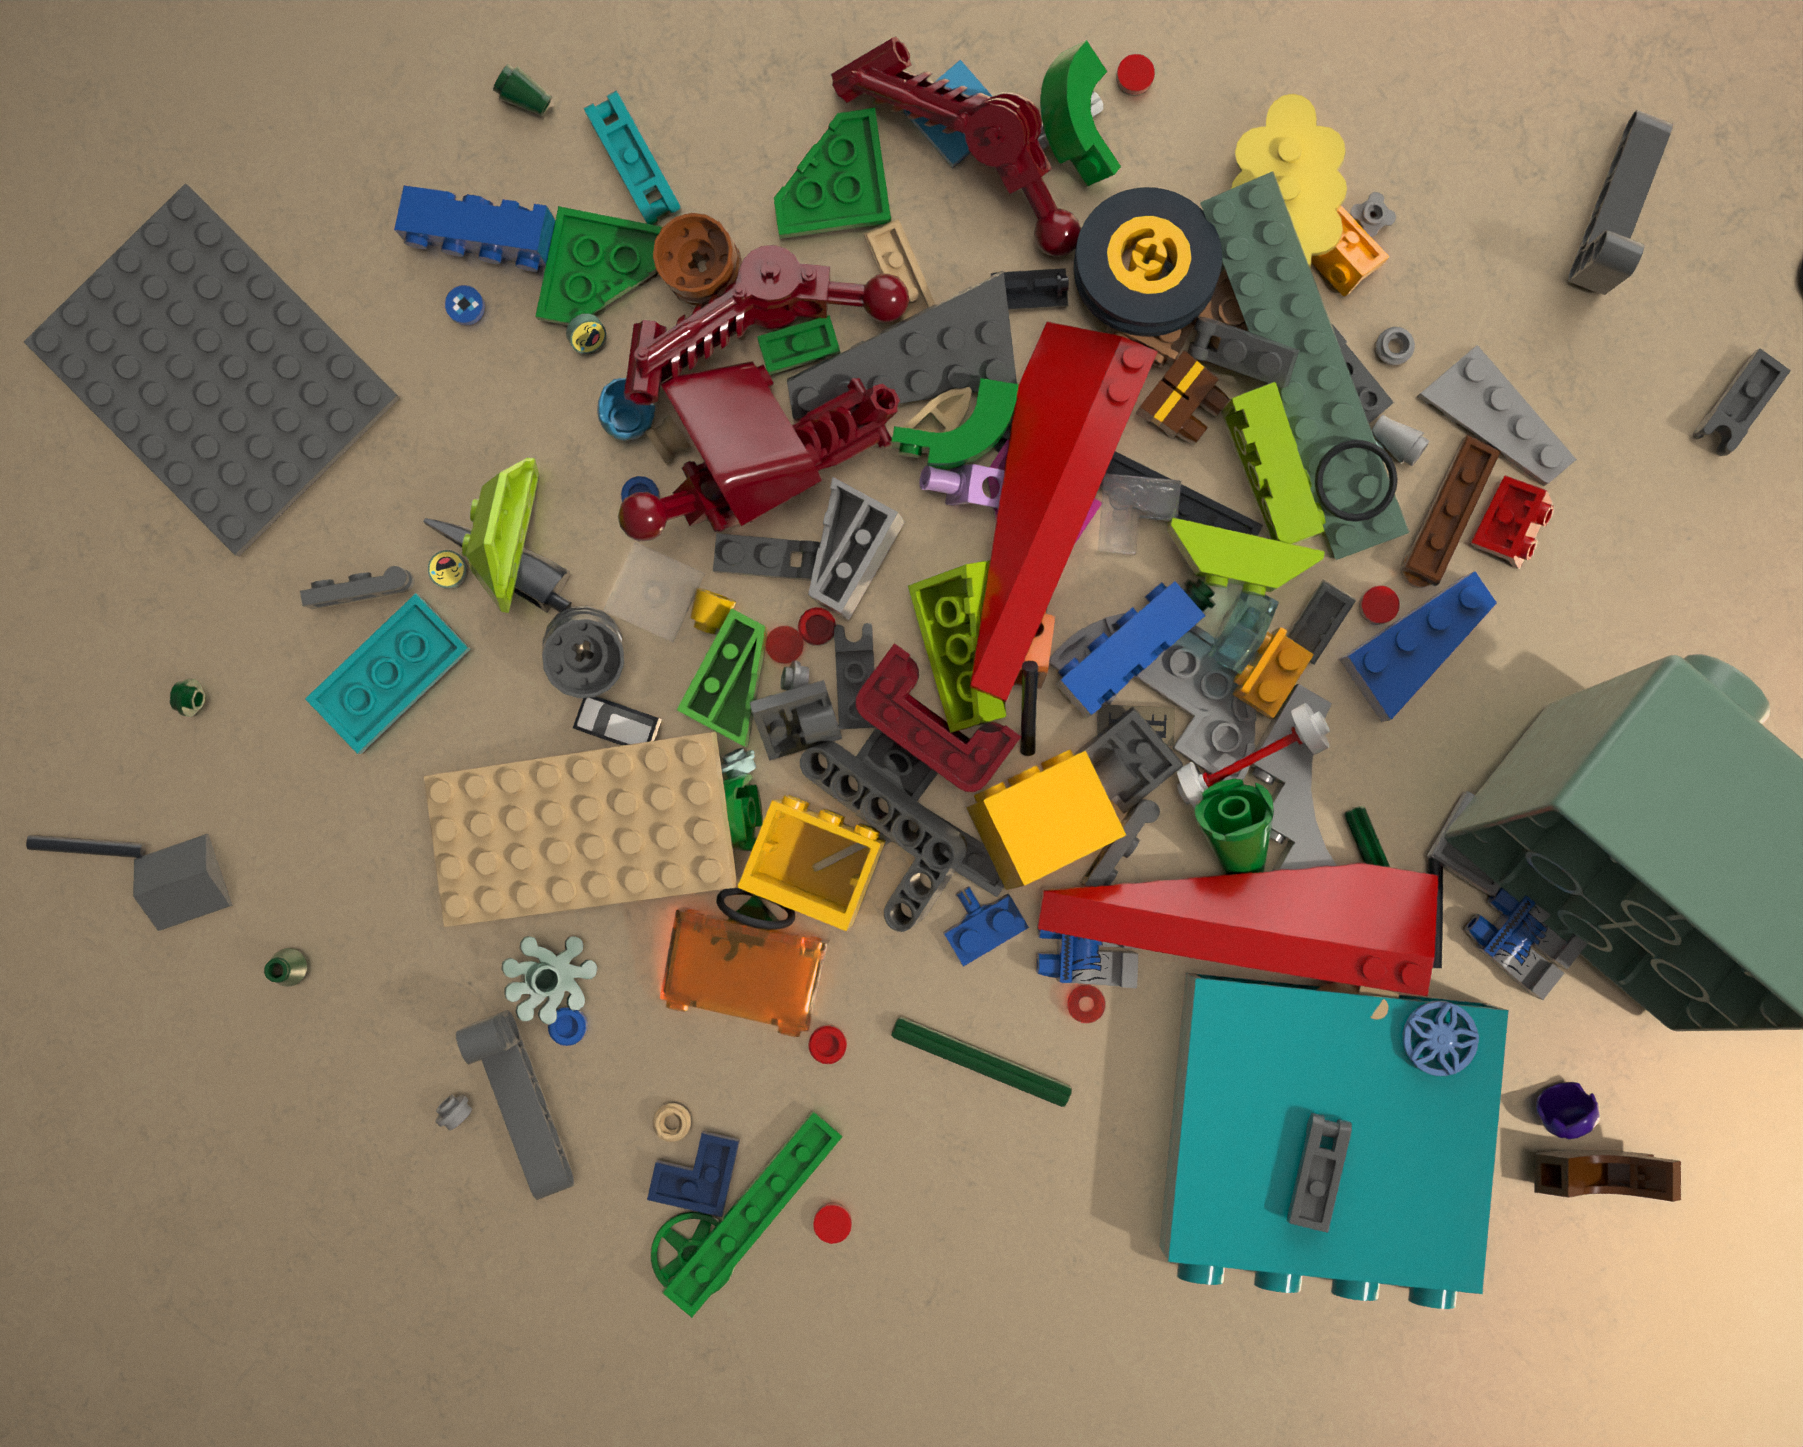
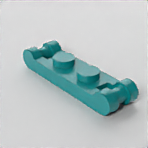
[583,91,681,225]

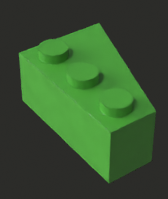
[677,608,768,748]

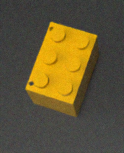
[966,749,1126,890]
[737,795,886,931]

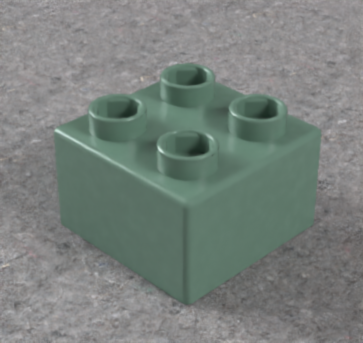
[1444,654,1803,1032]

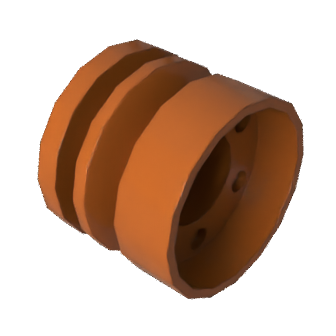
[653,213,742,308]

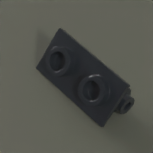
[991,268,1069,310]

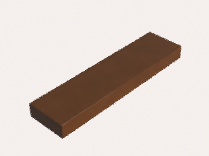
[1401,435,1501,587]

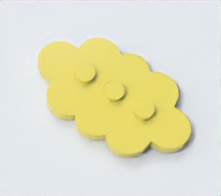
[1231,94,1347,267]

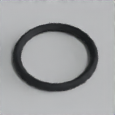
[1315,440,1398,522]
[716,887,795,930]

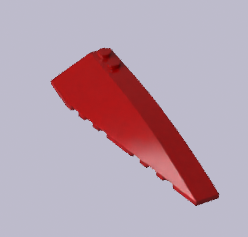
[970,321,1158,703]
[1037,863,1438,997]

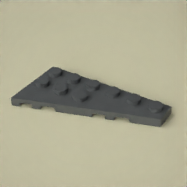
[787,271,1017,419]

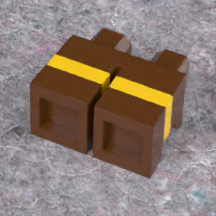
[1136,350,1230,445]

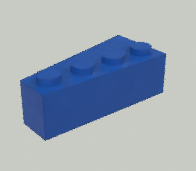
[394,185,555,272]
[1339,571,1497,722]
[1056,581,1205,719]

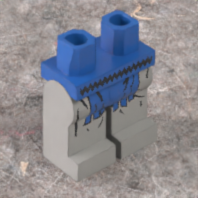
[1464,887,1588,1000]
[1036,929,1139,988]

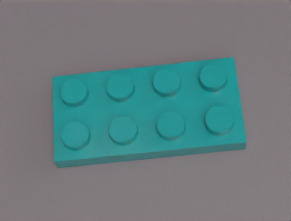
[305,593,470,754]

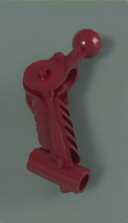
[831,36,1081,257]
[624,245,910,406]
[618,378,900,542]

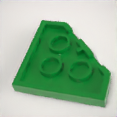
[774,108,891,239]
[535,206,663,326]

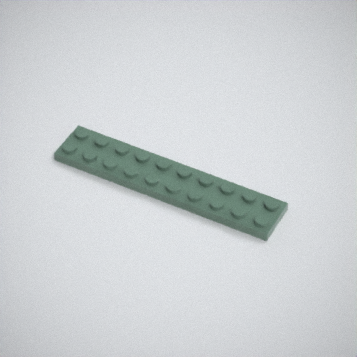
[1200,171,1410,560]

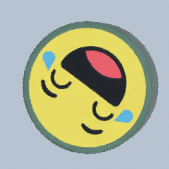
[566,314,606,354]
[428,550,468,589]

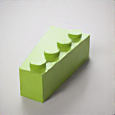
[1221,382,1326,545]
[908,560,1006,733]

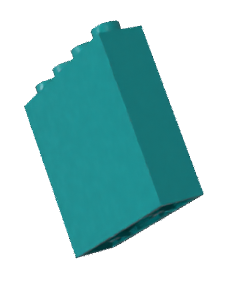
[1159,973,1509,1309]

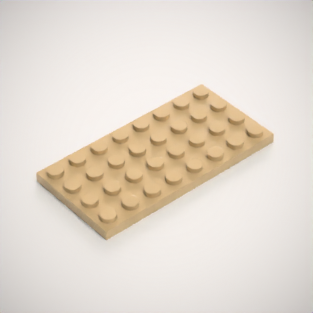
[424,732,738,927]

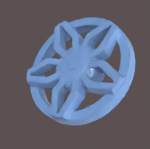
[1402,1001,1479,1076]

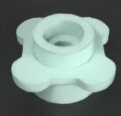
[721,748,756,779]

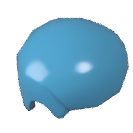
[597,378,655,441]

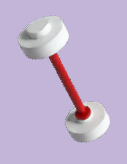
[1177,703,1330,808]

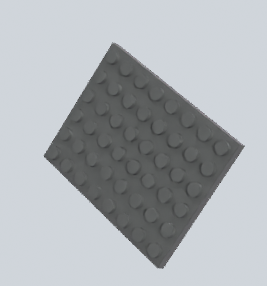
[24,183,400,556]

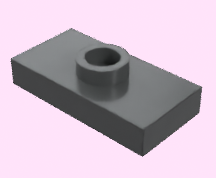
[1286,579,1356,665]

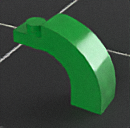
[1040,40,1121,186]
[892,378,1019,470]

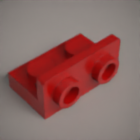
[1471,475,1554,569]

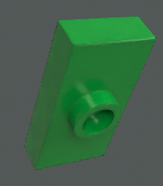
[757,315,841,375]

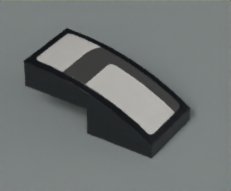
[573,696,662,746]

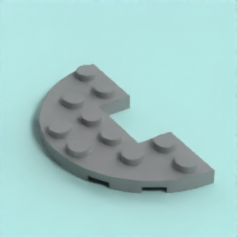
[1049,613,1257,781]

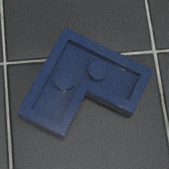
[647,1131,740,1217]

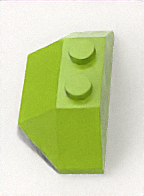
[462,457,539,613]
[1166,518,1325,597]

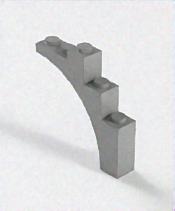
[1250,684,1337,871]

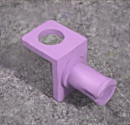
[920,464,1005,509]

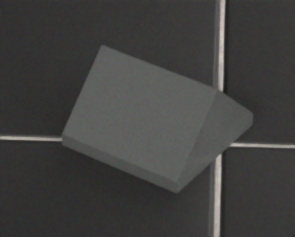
[856,728,938,801]
[133,834,233,931]

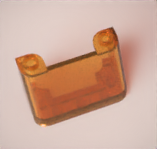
[660,907,830,1037]

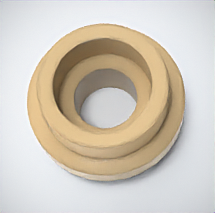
[652,1103,691,1142]

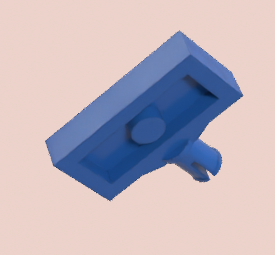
[943,886,1029,967]

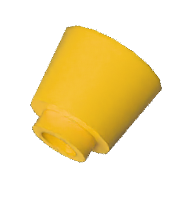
[690,587,736,634]

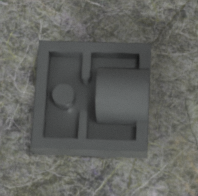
[750,680,842,760]
[1074,706,1183,813]

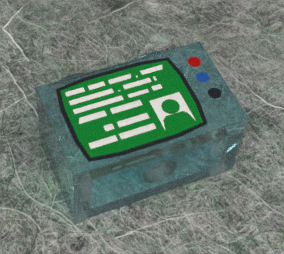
[1207,590,1279,674]

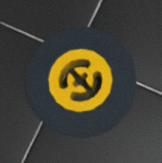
[1073,187,1222,337]

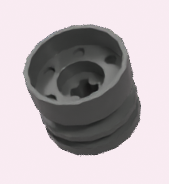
[542,605,624,698]

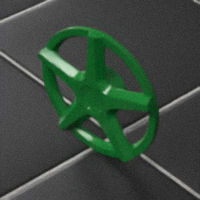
[651,1211,735,1294]

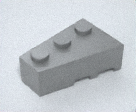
[808,477,905,620]

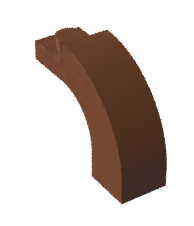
[1534,1150,1681,1202]

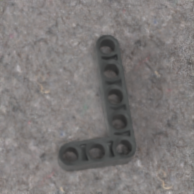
[1568,110,1673,295]
[800,741,967,932]
[456,1010,574,1200]

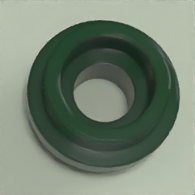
[1183,579,1216,612]
[170,678,205,717]

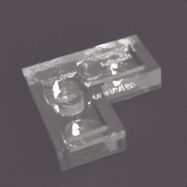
[1098,474,1182,555]

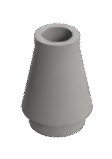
[1372,415,1430,466]

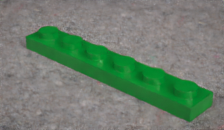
[662,1110,843,1318]

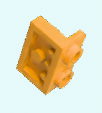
[1311,206,1389,297]
[1232,627,1314,719]

